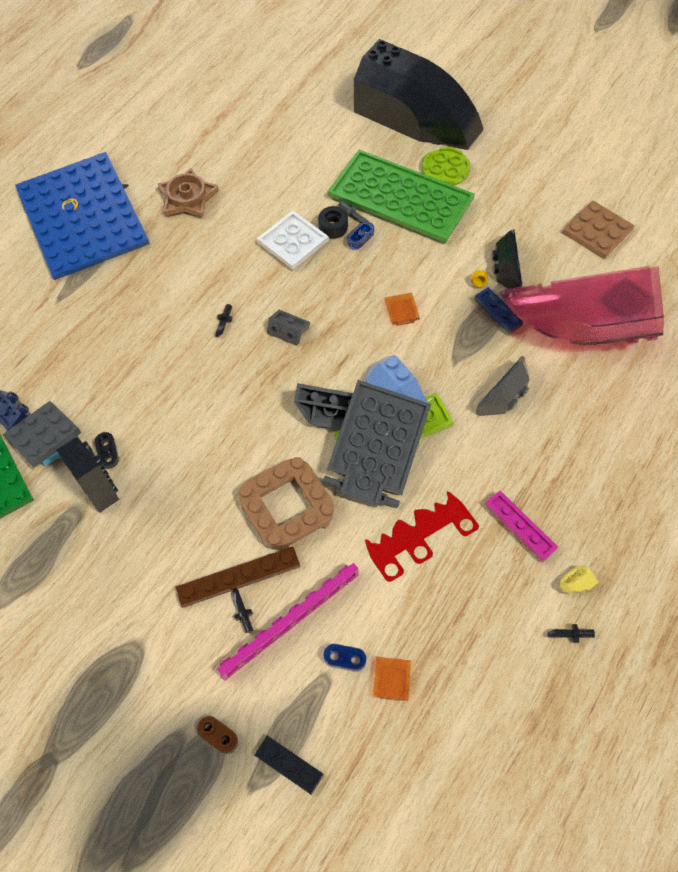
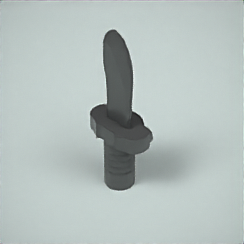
[338,201,369,224]

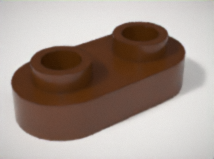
[197,716,239,754]

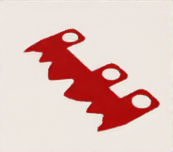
[365,491,479,582]

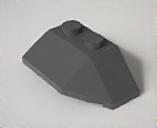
[476,356,530,416]
[294,383,353,430]

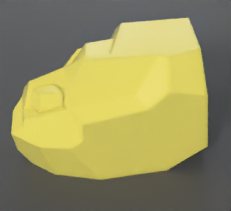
[560,565,599,594]

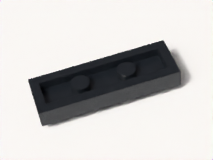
[254,735,324,795]

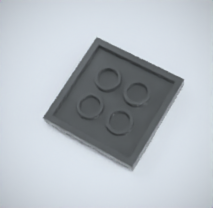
[3,401,81,468]

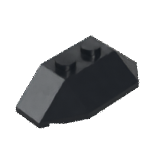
[491,229,523,295]

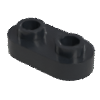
[95,432,119,469]

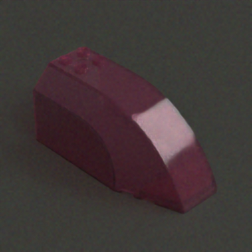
[500,266,664,345]

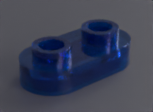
[347,221,374,249]
[323,644,367,672]

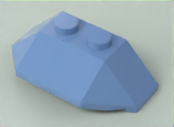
[365,355,427,402]

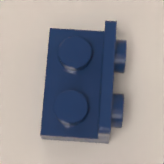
[0,390,31,431]

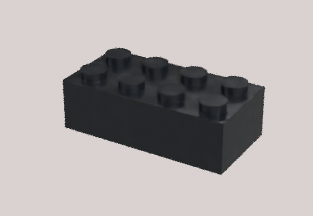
[56,436,120,513]

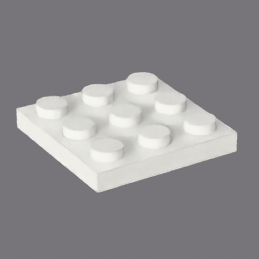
[257,211,329,270]

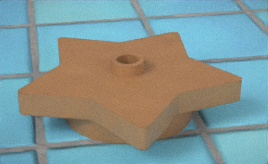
[158,168,219,217]

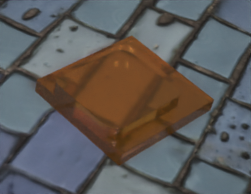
[385,293,420,326]
[373,657,411,701]

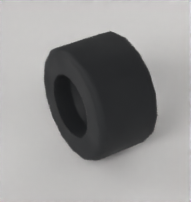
[318,206,348,239]

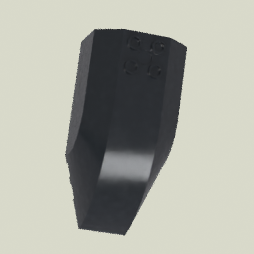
[354,39,484,150]

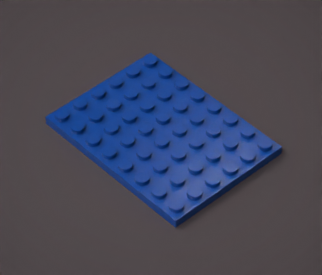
[15,152,150,280]

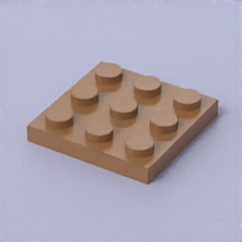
[562,200,635,259]

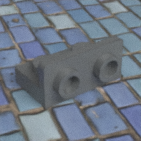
[267,309,310,345]

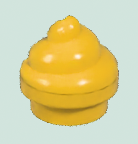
[471,270,488,287]

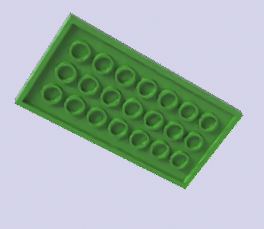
[328,149,475,243]

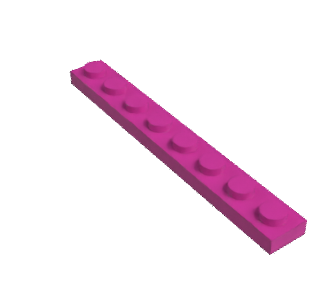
[217,563,359,681]

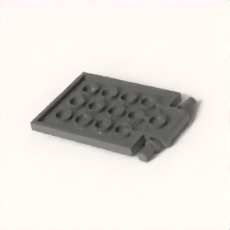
[322,380,431,508]

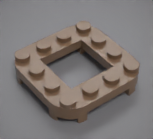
[239,457,334,550]

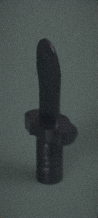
[215,304,233,337]
[233,589,254,633]
[547,624,595,643]

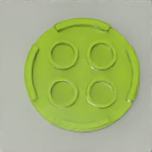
[422,147,470,186]

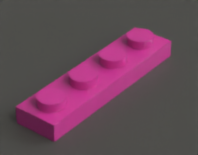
[485,490,558,562]

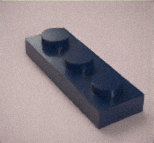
[474,287,524,334]

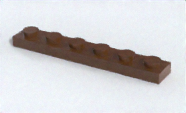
[176,546,300,608]

